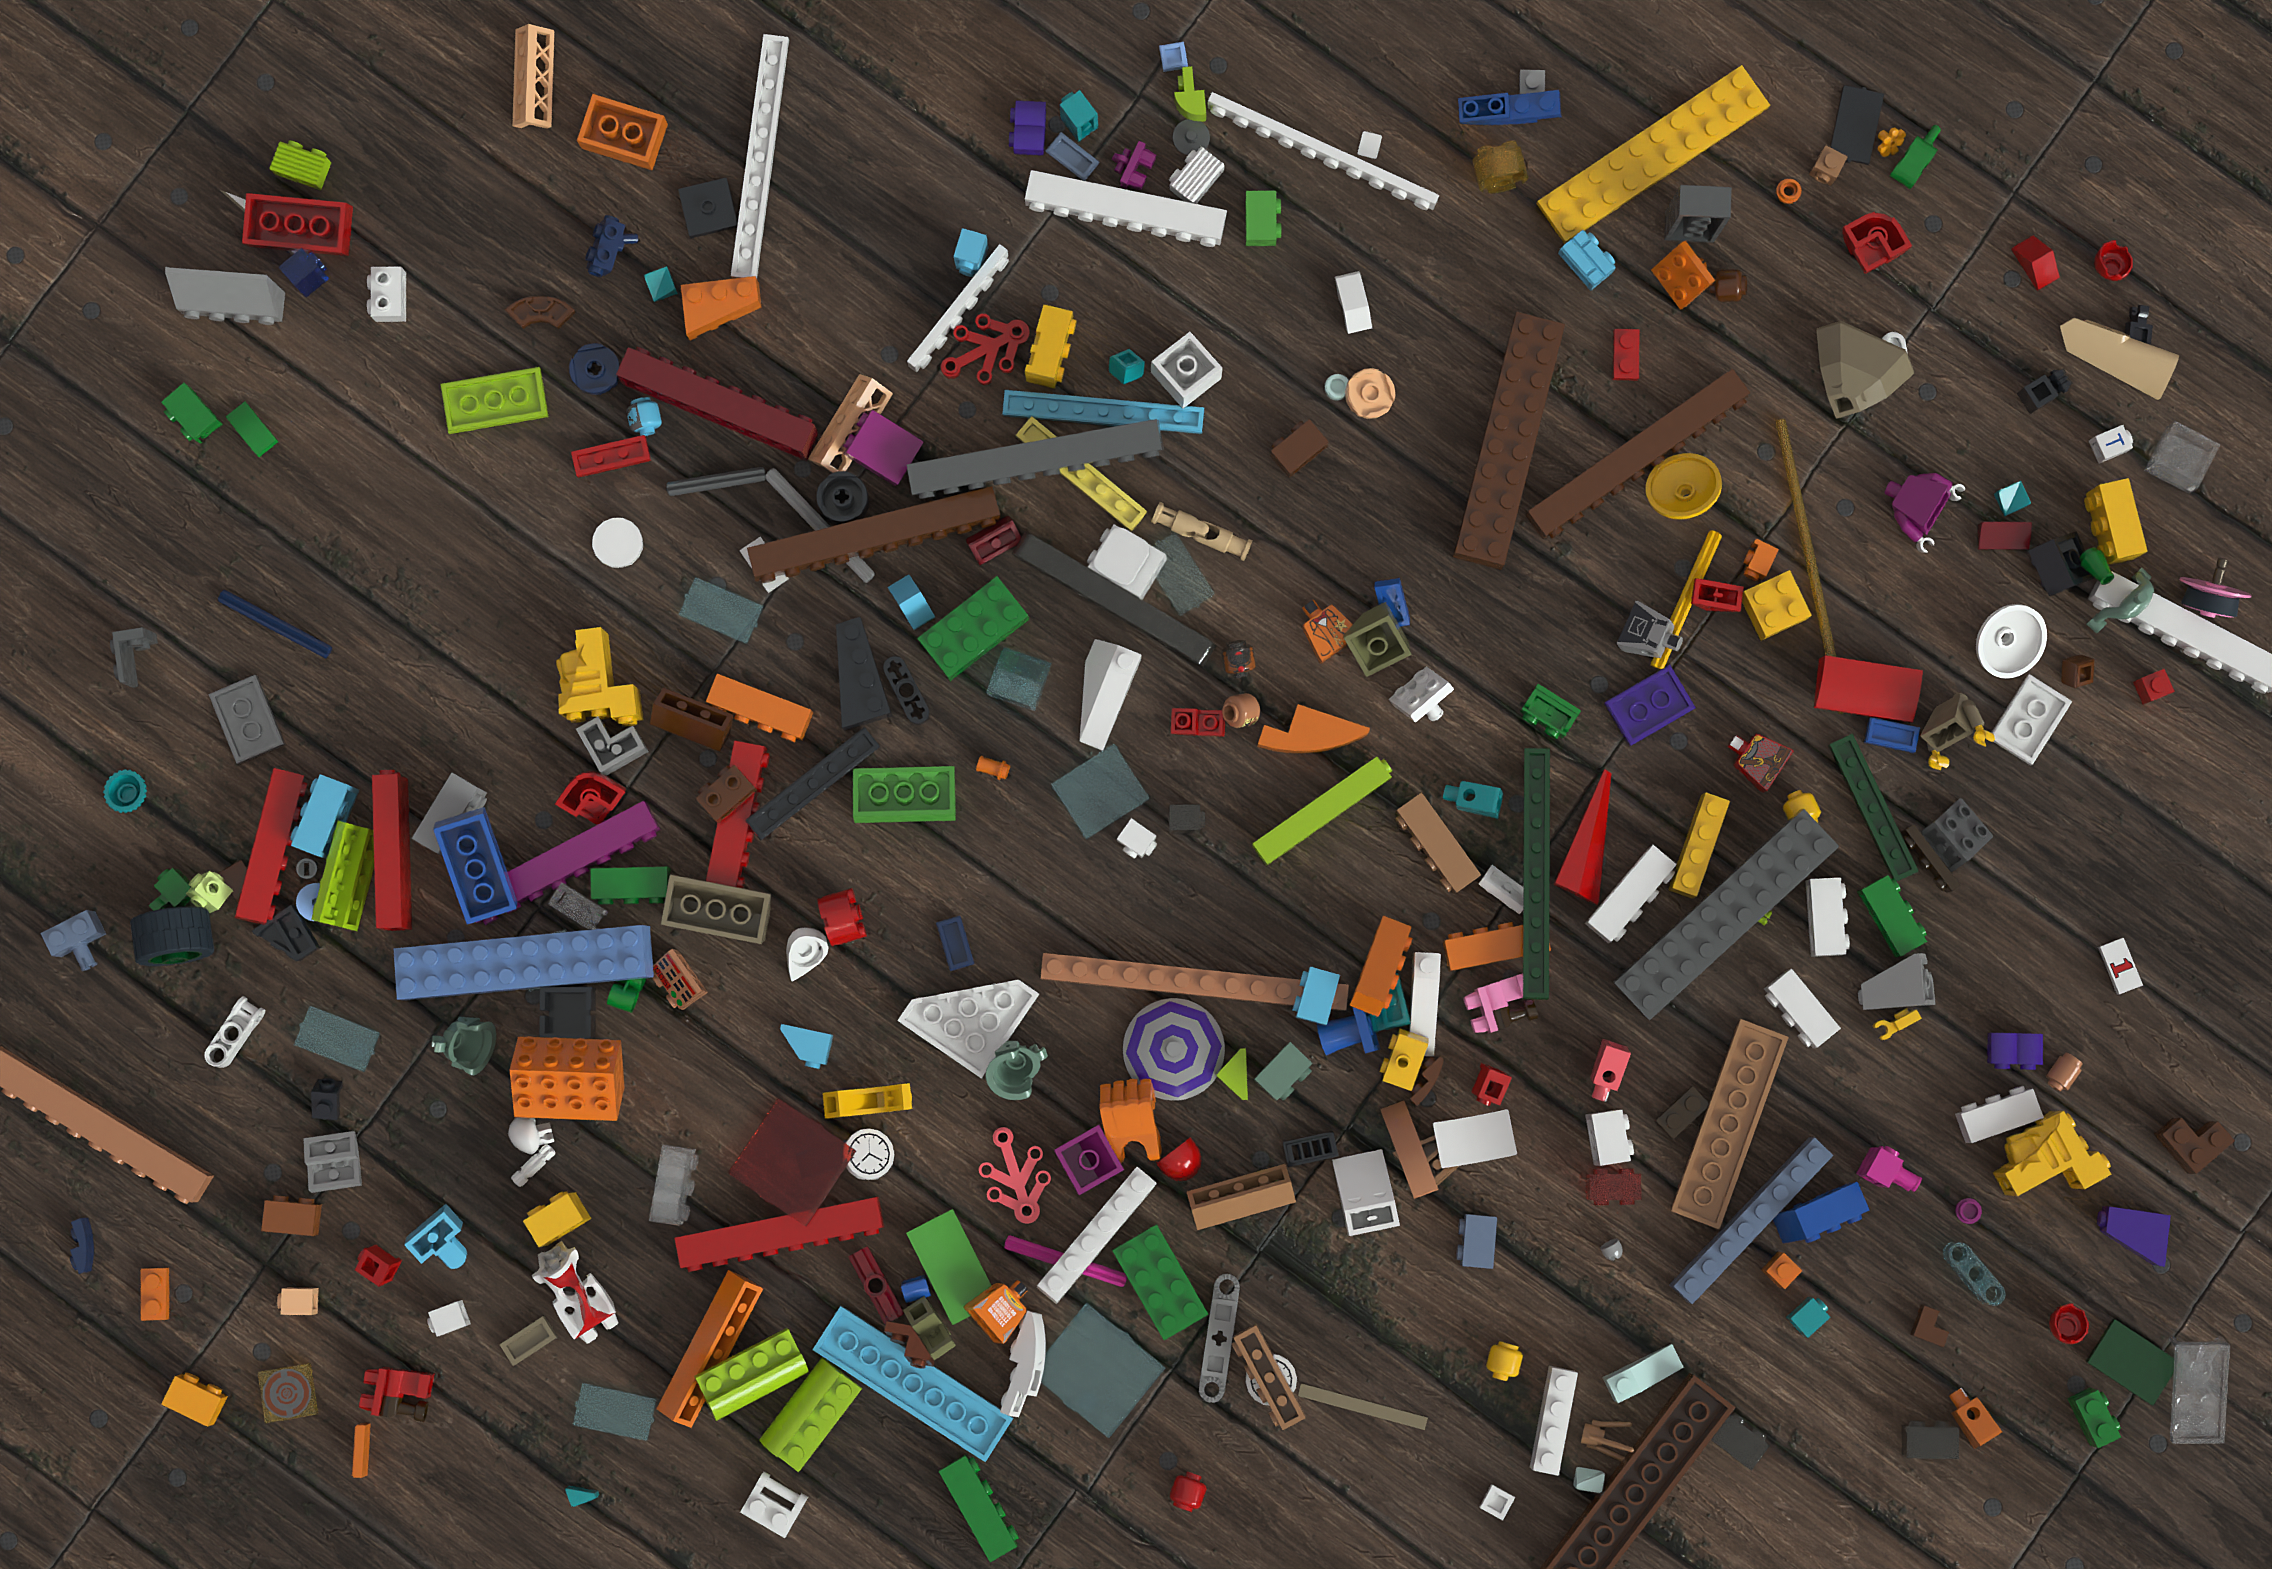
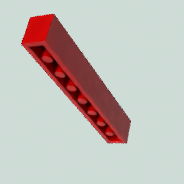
[675,1197,884,1272]

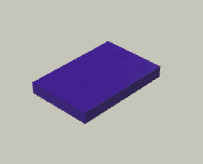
[1604,665,1696,746]

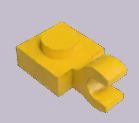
[1873,1008,1922,1040]

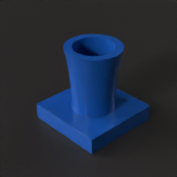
[1317,1007,1380,1056]

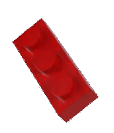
[571,435,651,478]

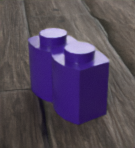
[1009,101,1046,156]
[1987,1033,2043,1070]

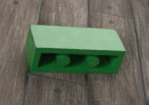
[591,867,671,905]
[1857,875,1927,958]

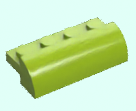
[311,821,374,931]
[694,1328,809,1421]
[759,1356,862,1472]

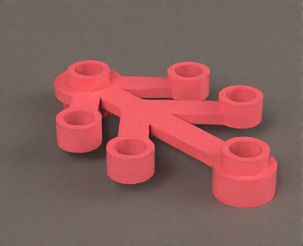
[979,1127,1051,1224]

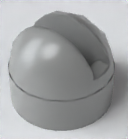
[296,858,317,879]
[1600,1238,1623,1261]

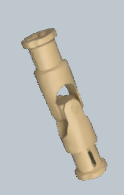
[1151,502,1253,561]

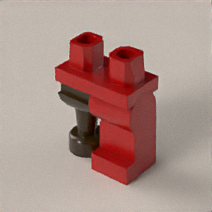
[359,1367,435,1422]

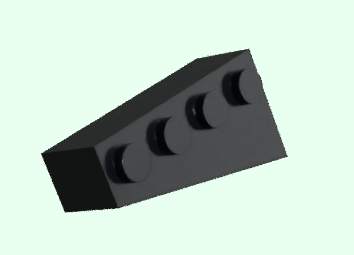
[836,617,892,731]

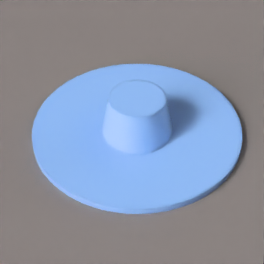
[296,883,320,921]

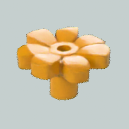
[1878,127,1906,157]

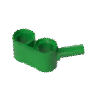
[1890,125,1941,189]
[607,978,646,1013]

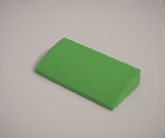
[853,766,956,823]
[906,1209,992,1325]

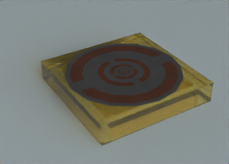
[258,1363,318,1423]

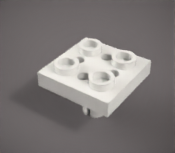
[1389,666,1454,723]

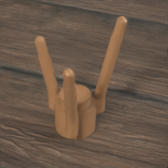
[1581,1420,1634,1462]

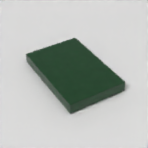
[2085,1319,2180,1406]

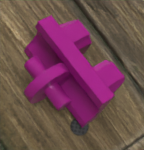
[1112,141,1156,190]

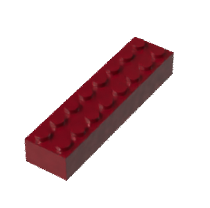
[616,347,819,461]

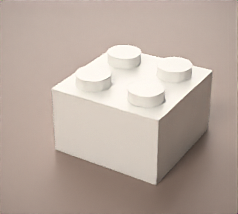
[1151,332,1222,408]
[1585,1110,1634,1166]

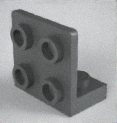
[110,627,158,688]
[1920,798,1993,872]

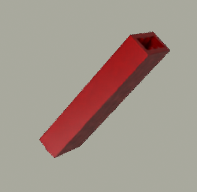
[372,770,412,931]

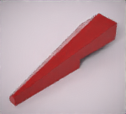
[1553,769,1612,905]

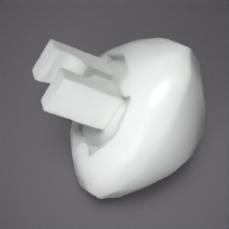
[508,1117,554,1154]

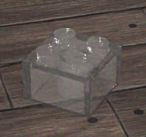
[2144,421,2220,494]

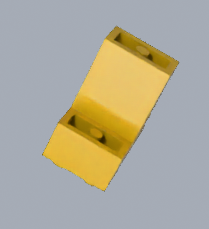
[556,627,643,727]
[1993,1111,2112,1196]

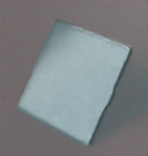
[1041,1303,1166,1438]

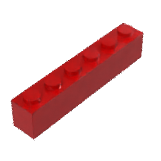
[706,741,770,888]
[234,768,307,925]

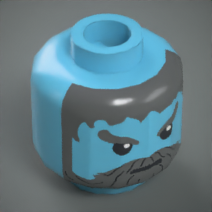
[626,397,662,436]

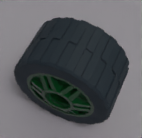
[130,906,214,966]

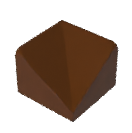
[2061,655,2094,688]

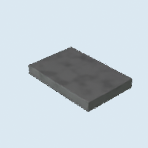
[208,675,286,764]

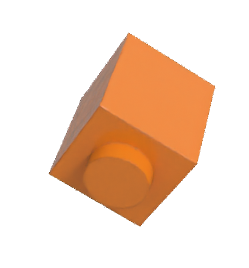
[1761,1251,1802,1289]

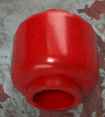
[1169,1471,1207,1512]

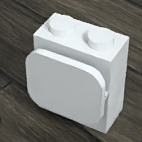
[1087,524,1167,601]

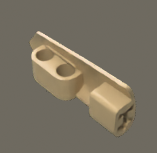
[2060,318,2179,400]

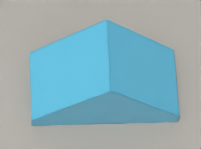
[888,575,935,630]

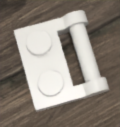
[740,1472,808,1538]

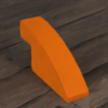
[1257,704,1370,753]

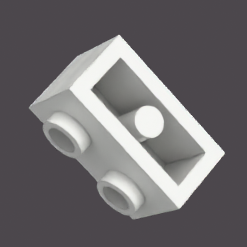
[367,267,406,322]

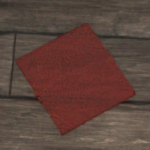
[728,1098,856,1226]

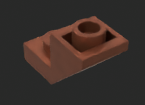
[884,1321,934,1369]

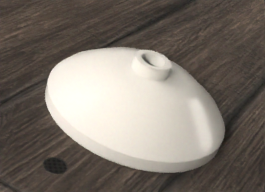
[1976,604,2047,678]

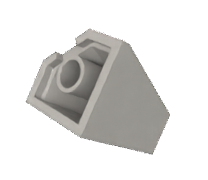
[1858,953,1935,1010]

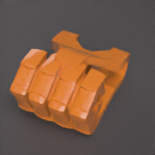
[1100,1079,1162,1164]

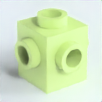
[186,871,233,913]

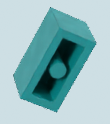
[1060,90,1098,142]

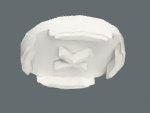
[592,518,643,568]

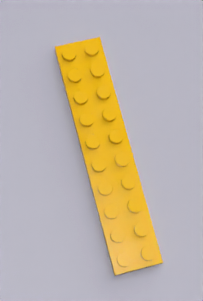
[1536,65,1770,244]

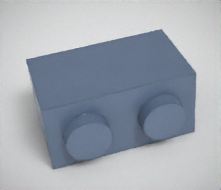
[1456,1214,1497,1269]

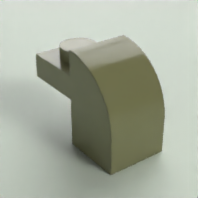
[903,1296,956,1360]

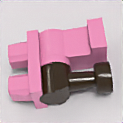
[1463,973,1538,1033]

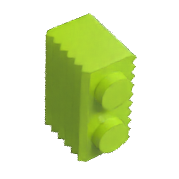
[270,140,331,190]

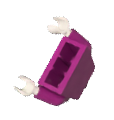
[1885,473,1965,553]

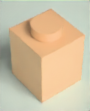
[277,1287,319,1315]

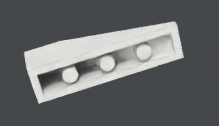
[1409,952,1441,1057]

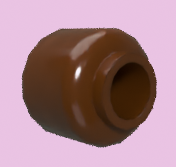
[1710,269,1747,302]

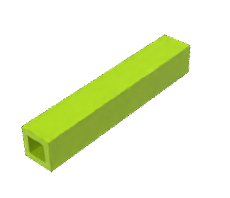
[1252,757,1392,866]

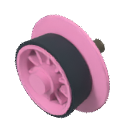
[2179,558,2251,618]

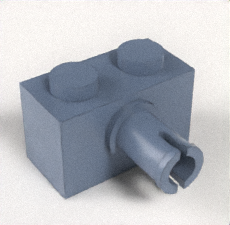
[41,910,106,971]

